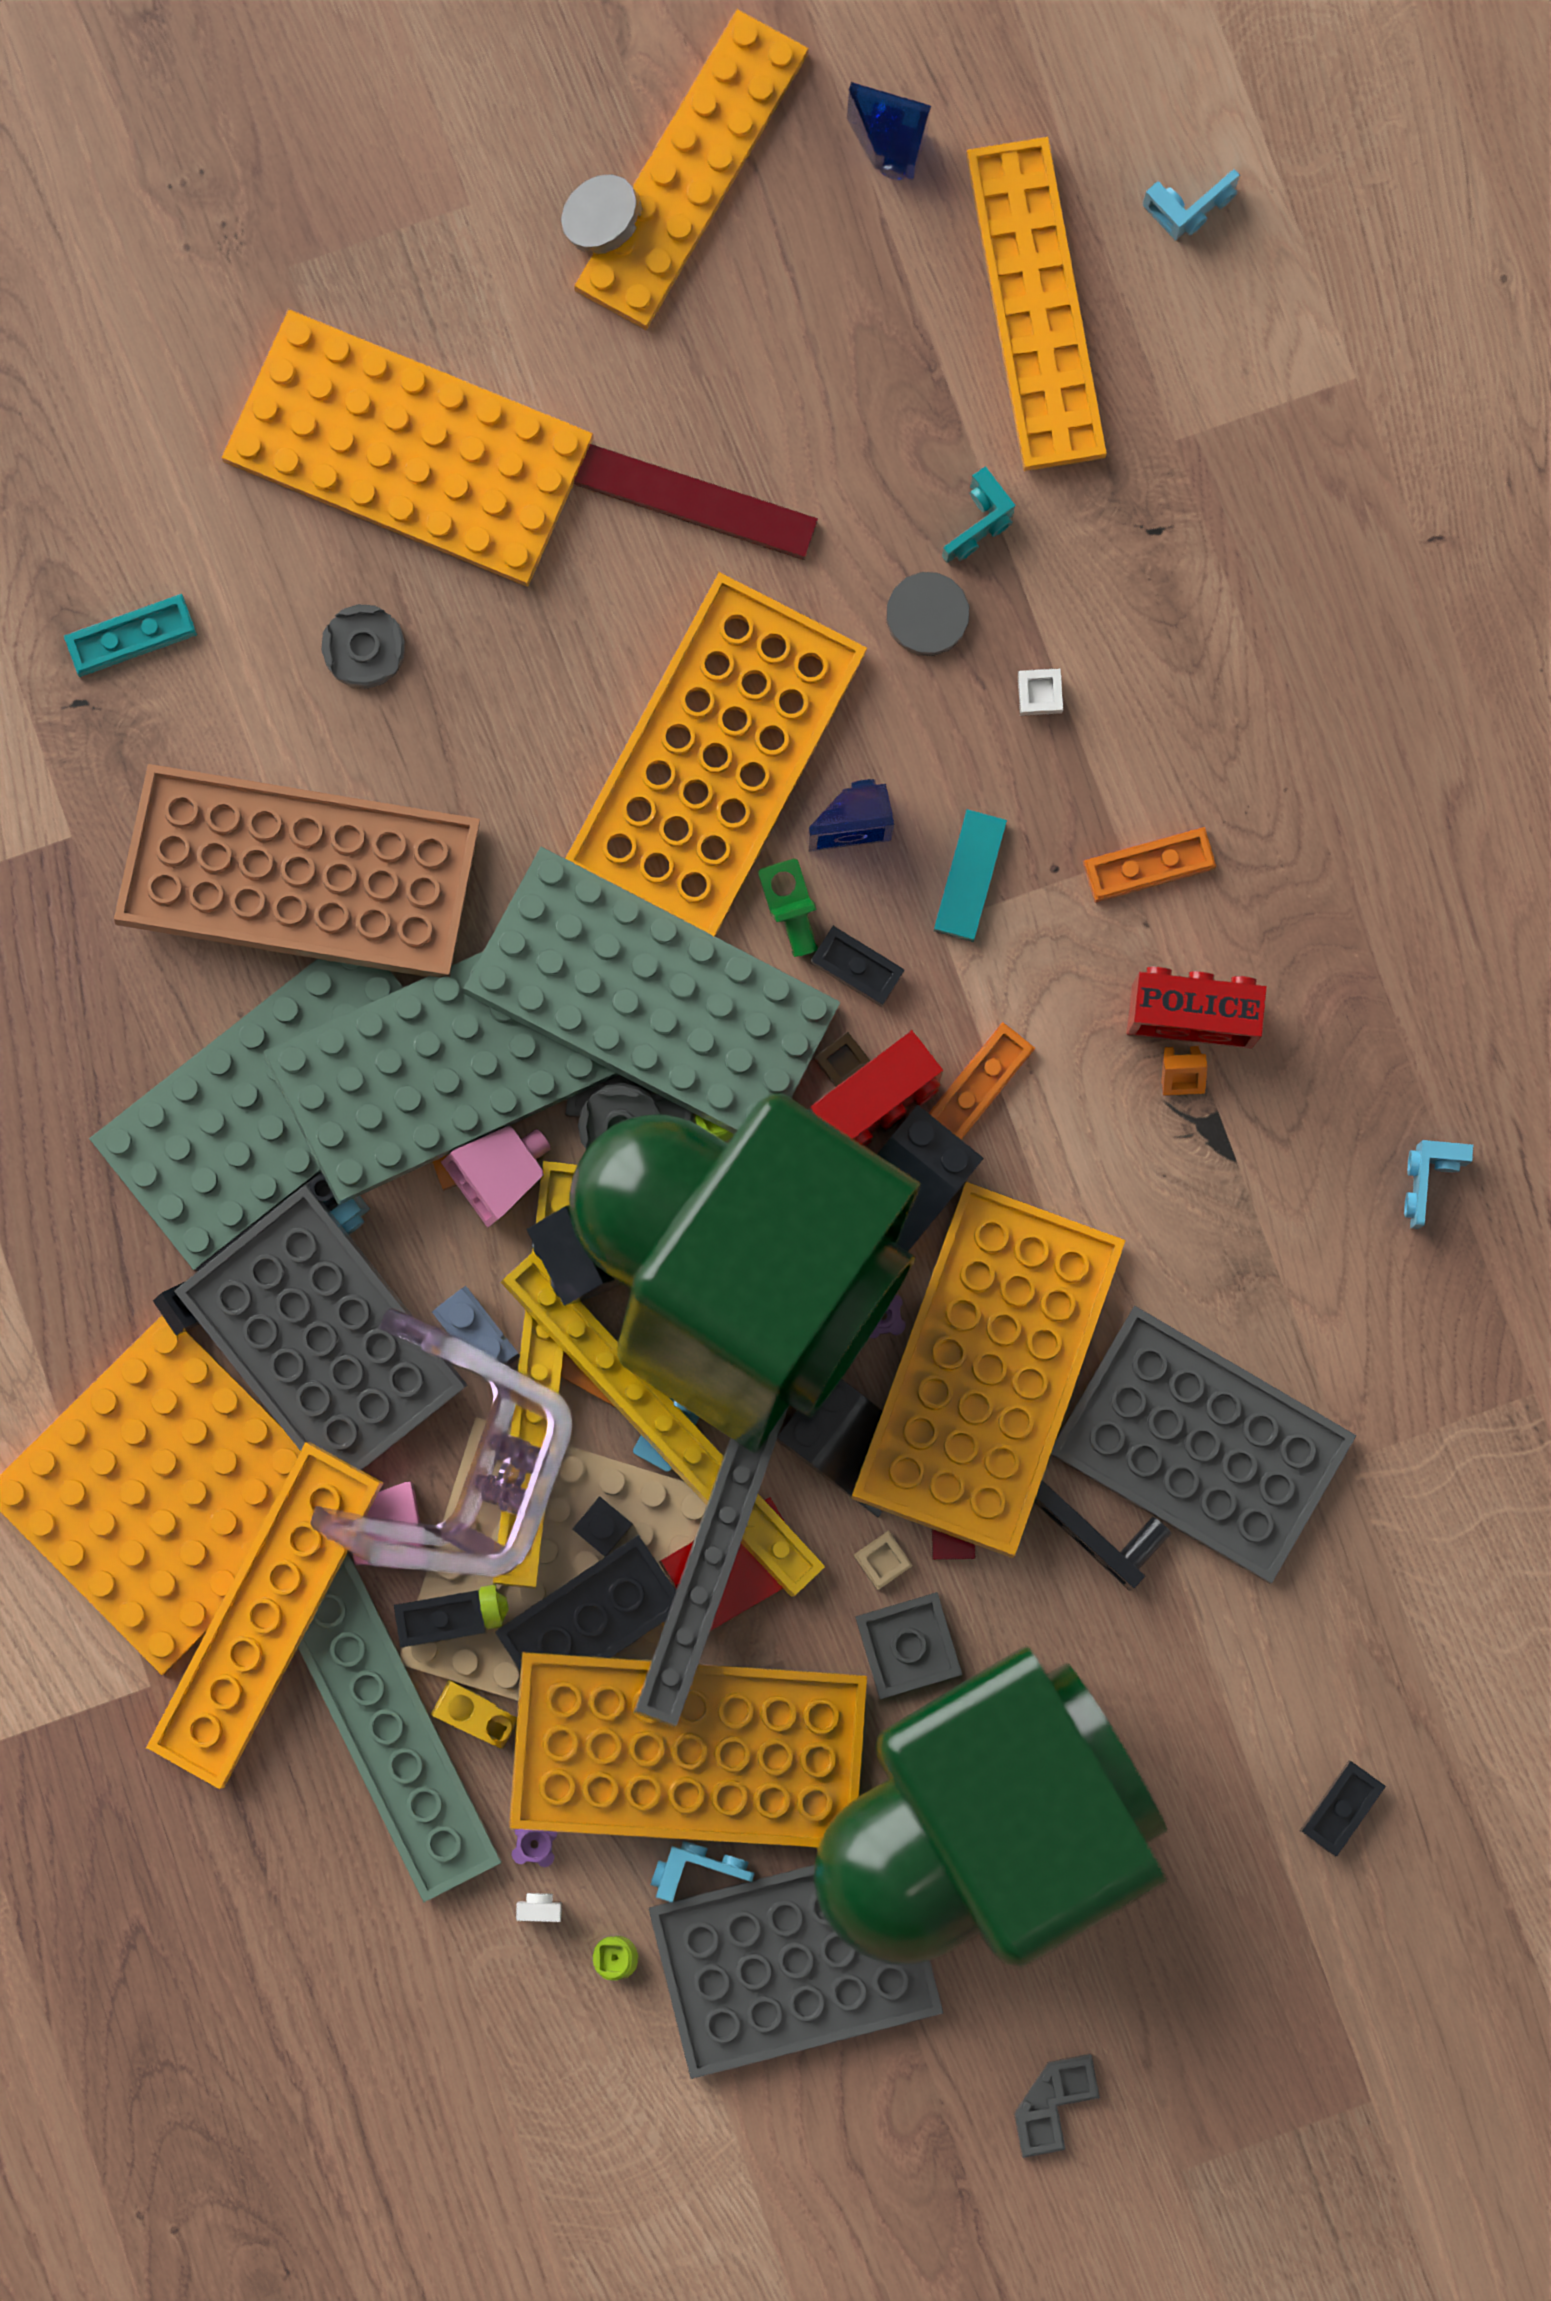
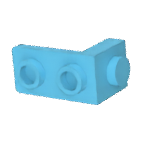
[651,1841,755,1902]

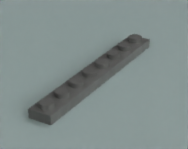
[633,1408,788,1728]

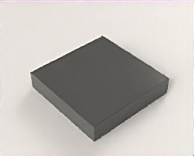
[855,1592,962,1699]

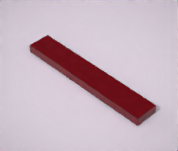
[573,444,818,561]

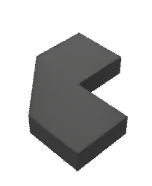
[1014,2054,1100,2158]

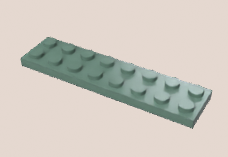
[298,1553,502,1902]

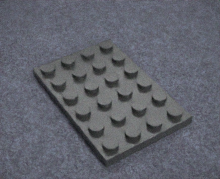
[174,1184,468,1470]
[1051,1305,1357,1584]
[648,1865,943,2079]

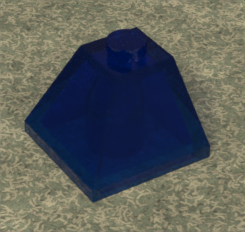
[847,82,931,180]
[807,779,894,852]

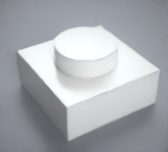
[1018,669,1063,716]
[516,1893,562,1922]

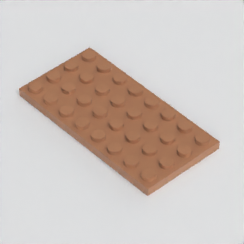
[114,764,480,978]

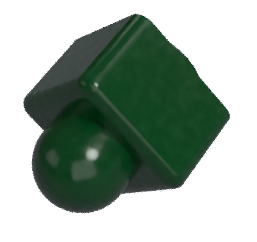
[569,1094,921,1454]
[814,1646,1168,1968]

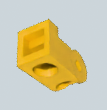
[431,1680,517,1749]

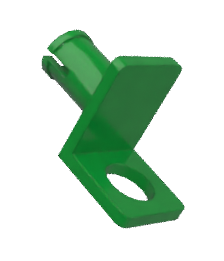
[758,858,818,957]

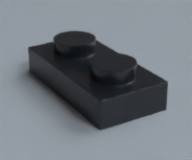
[811,926,905,1007]
[393,1590,487,1648]
[1300,1761,1386,1857]

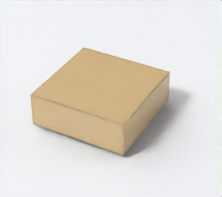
[853,1530,913,1591]

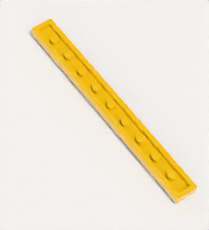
[493,1161,577,1589]
[500,1251,825,1597]

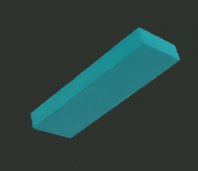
[64,594,197,678]
[933,809,1007,942]

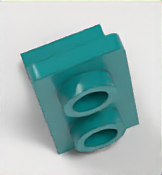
[942,466,1016,563]

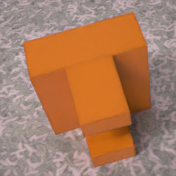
[1161,1046,1208,1096]

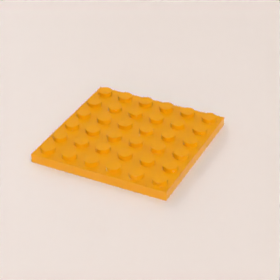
[0,1315,301,1675]

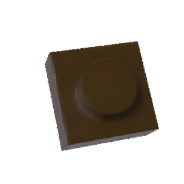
[814,1032,870,1087]

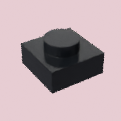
[153,1281,200,1336]
[572,1496,633,1557]

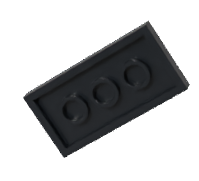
[495,1535,676,1671]

